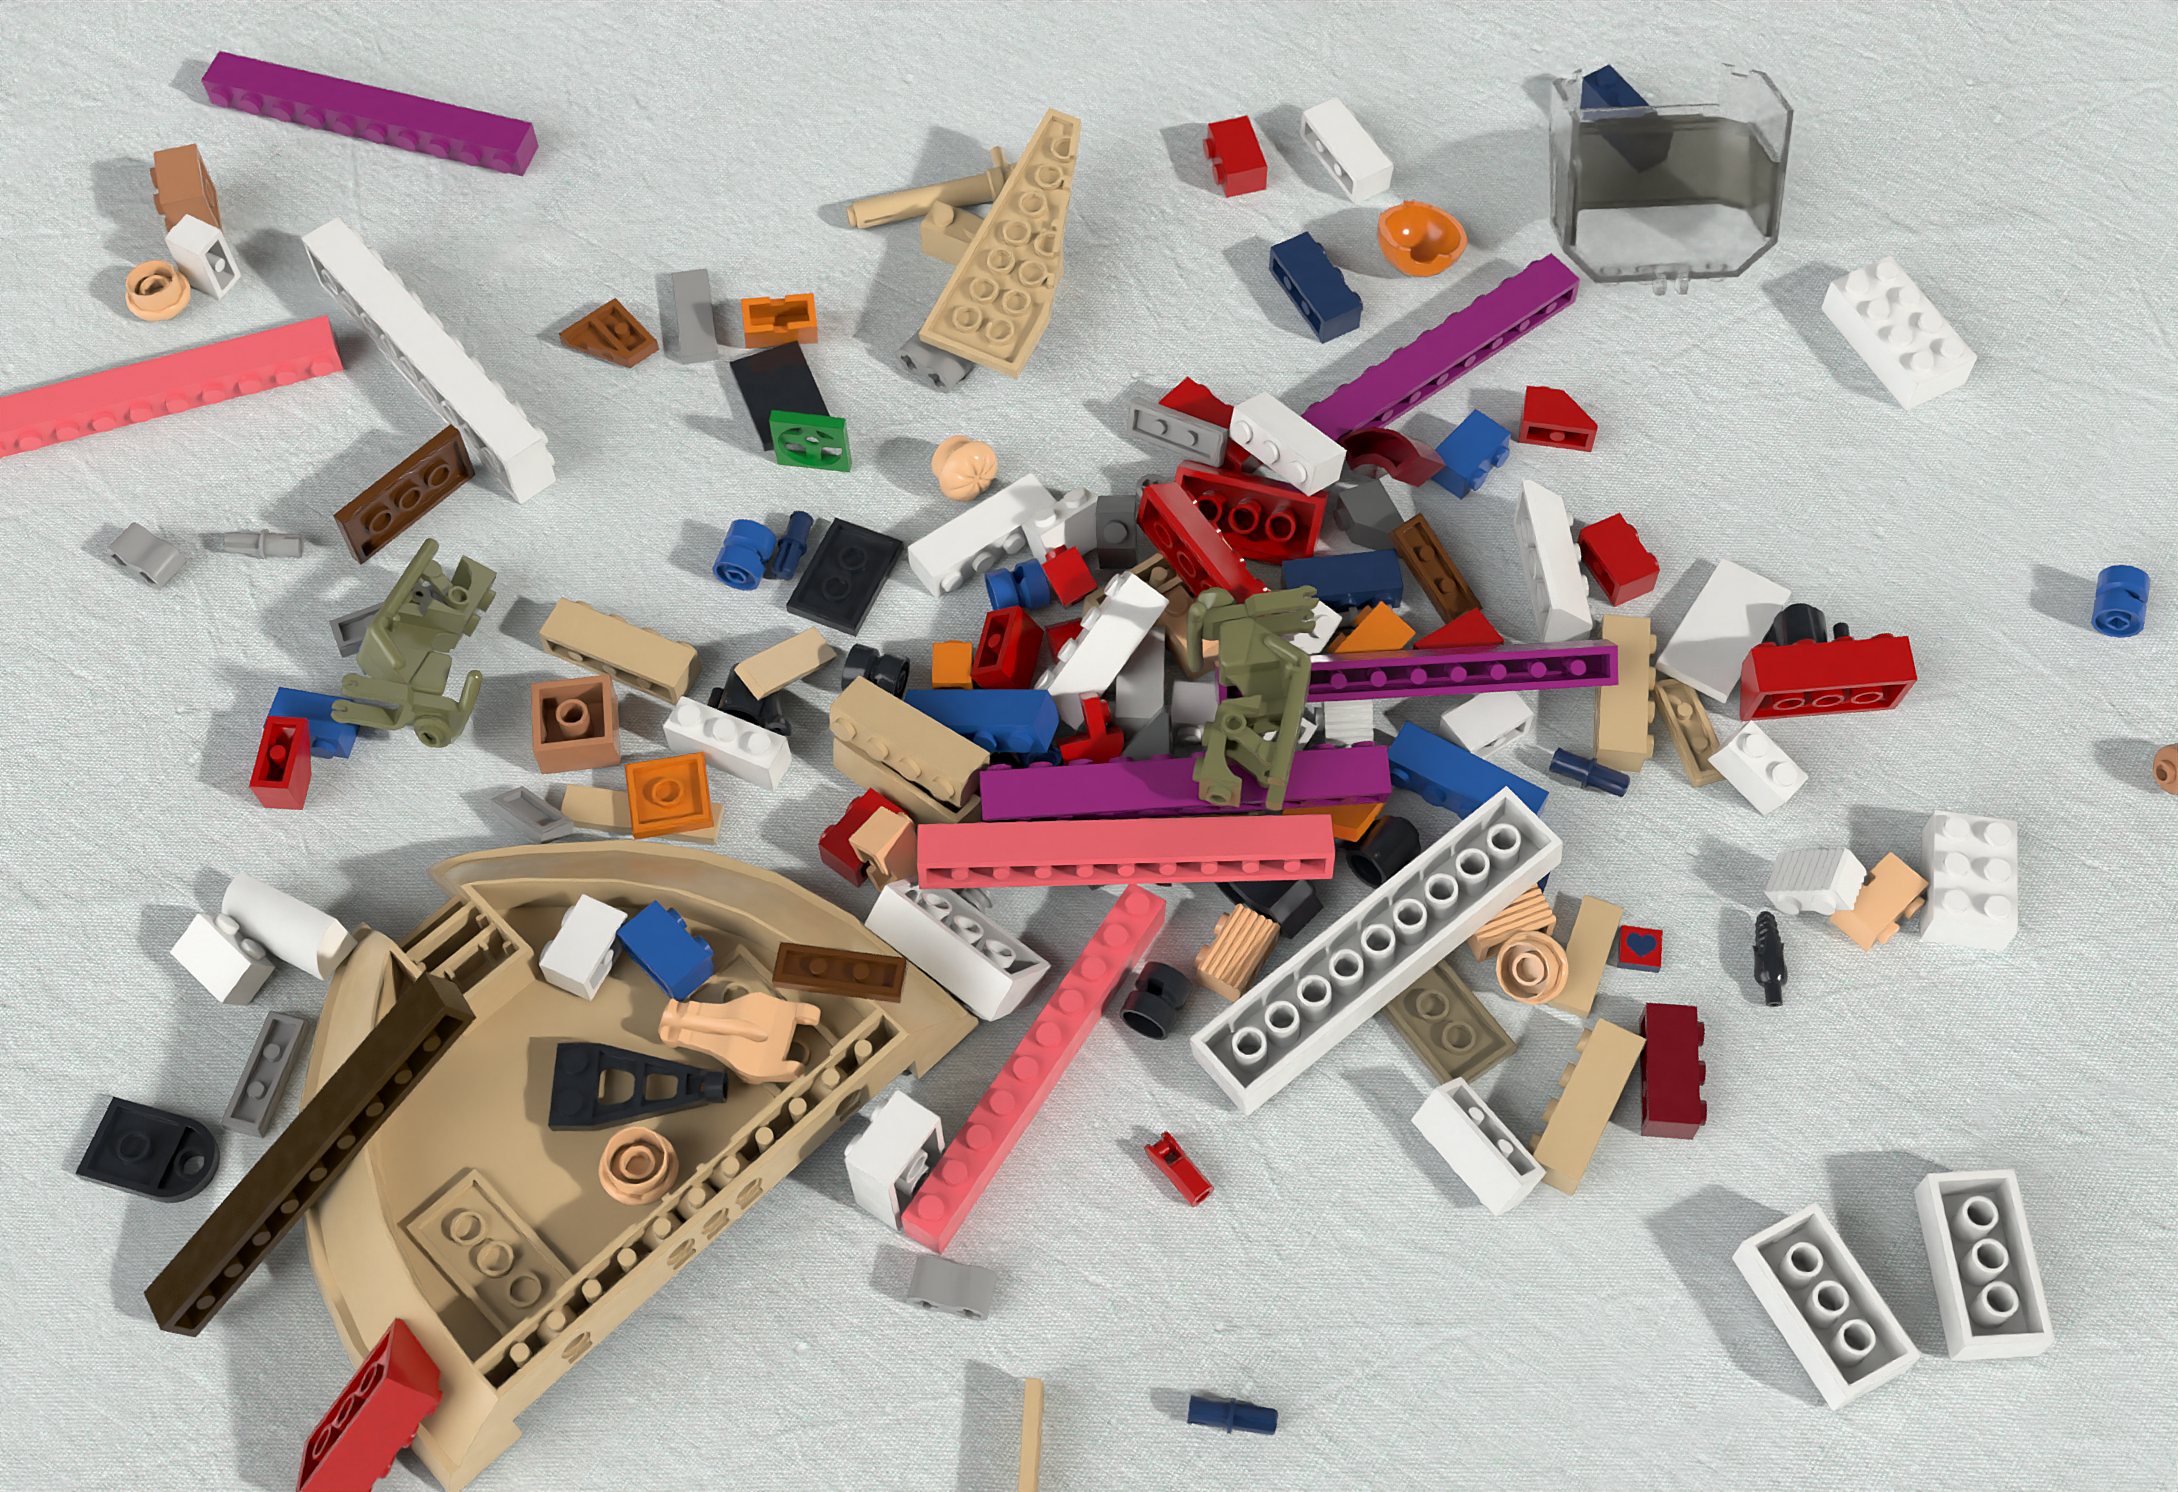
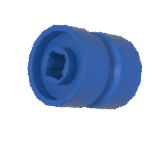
[712,519,777,591]
[984,558,1051,611]
[2091,565,2151,638]

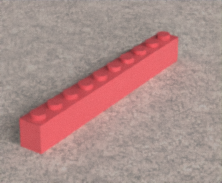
[0,315,344,459]
[917,814,1335,889]
[901,884,1166,1256]

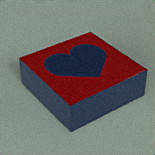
[1617,925,1663,973]

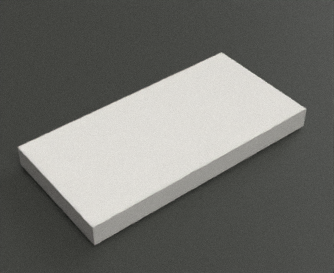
[1655,558,1792,704]

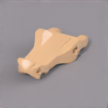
[658,992,821,1085]

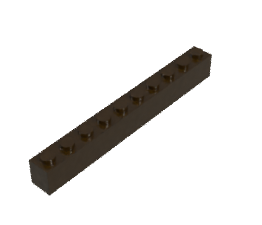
[143,971,477,1338]

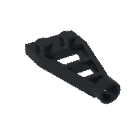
[548,1043,729,1131]

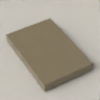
[1380,958,1518,1085]

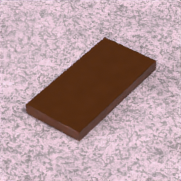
[333,424,475,565]

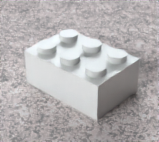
[1920,810,2018,951]
[844,1090,946,1231]

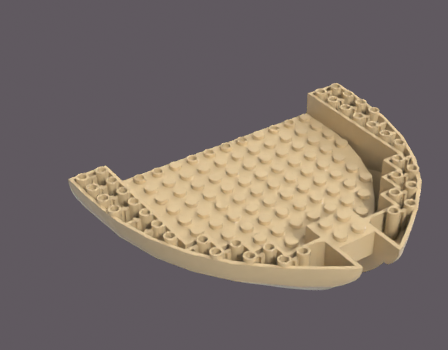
[299,839,979,1492]

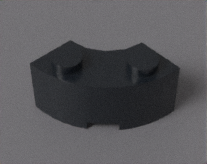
[1214,879,1324,940]

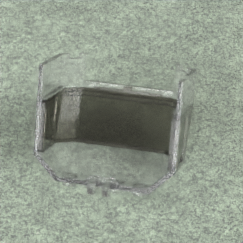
[1549,62,1794,296]

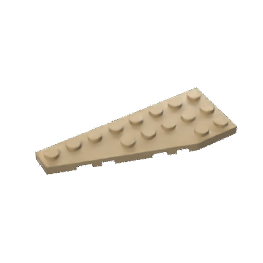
[919,108,1082,379]

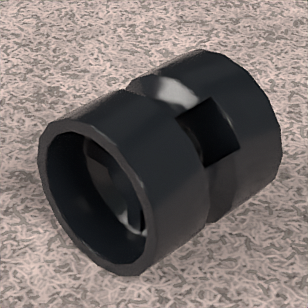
[841,643,910,700]
[1119,961,1193,1040]

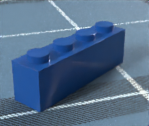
[903,690,1061,753]
[1387,721,1549,820]

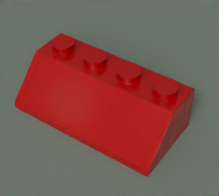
[1174,459,1330,566]
[1136,482,1269,617]
[1739,633,1918,722]
[295,1318,442,1492]

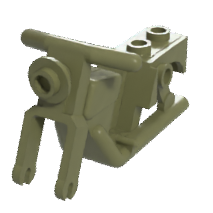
[331,538,497,748]
[1187,585,1319,811]

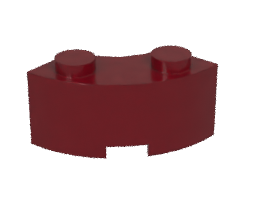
[1337,427,1446,487]

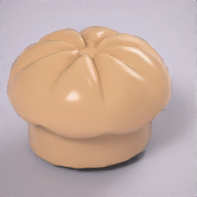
[125,260,191,322]
[931,435,998,502]
[1496,931,1569,1005]
[599,1126,679,1206]

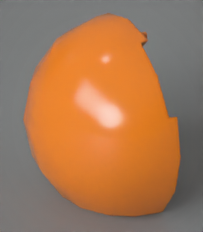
[1377,199,1468,277]

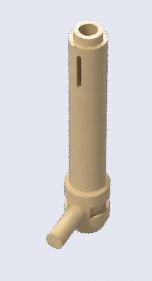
[846,146,1017,229]

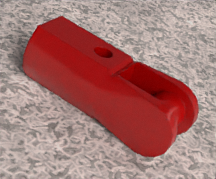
[1144,1131,1214,1207]

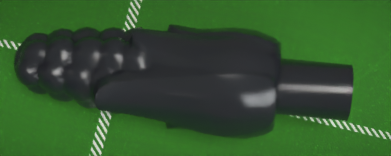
[1752,911,1788,1007]

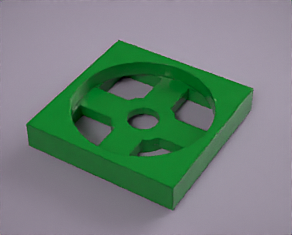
[769,410,852,473]

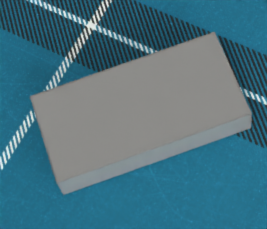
[490,786,573,844]

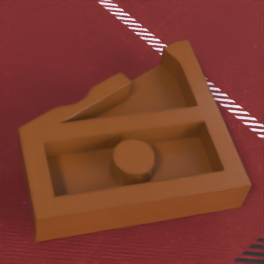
[559,298,659,368]

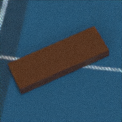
[1387,512,1483,625]
[772,942,909,1004]

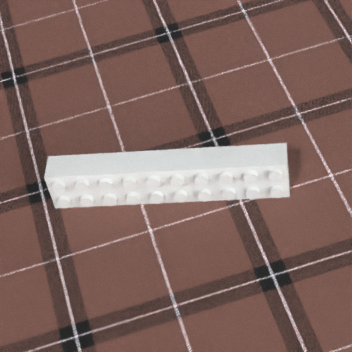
[301,216,557,505]
[1189,786,1563,1117]

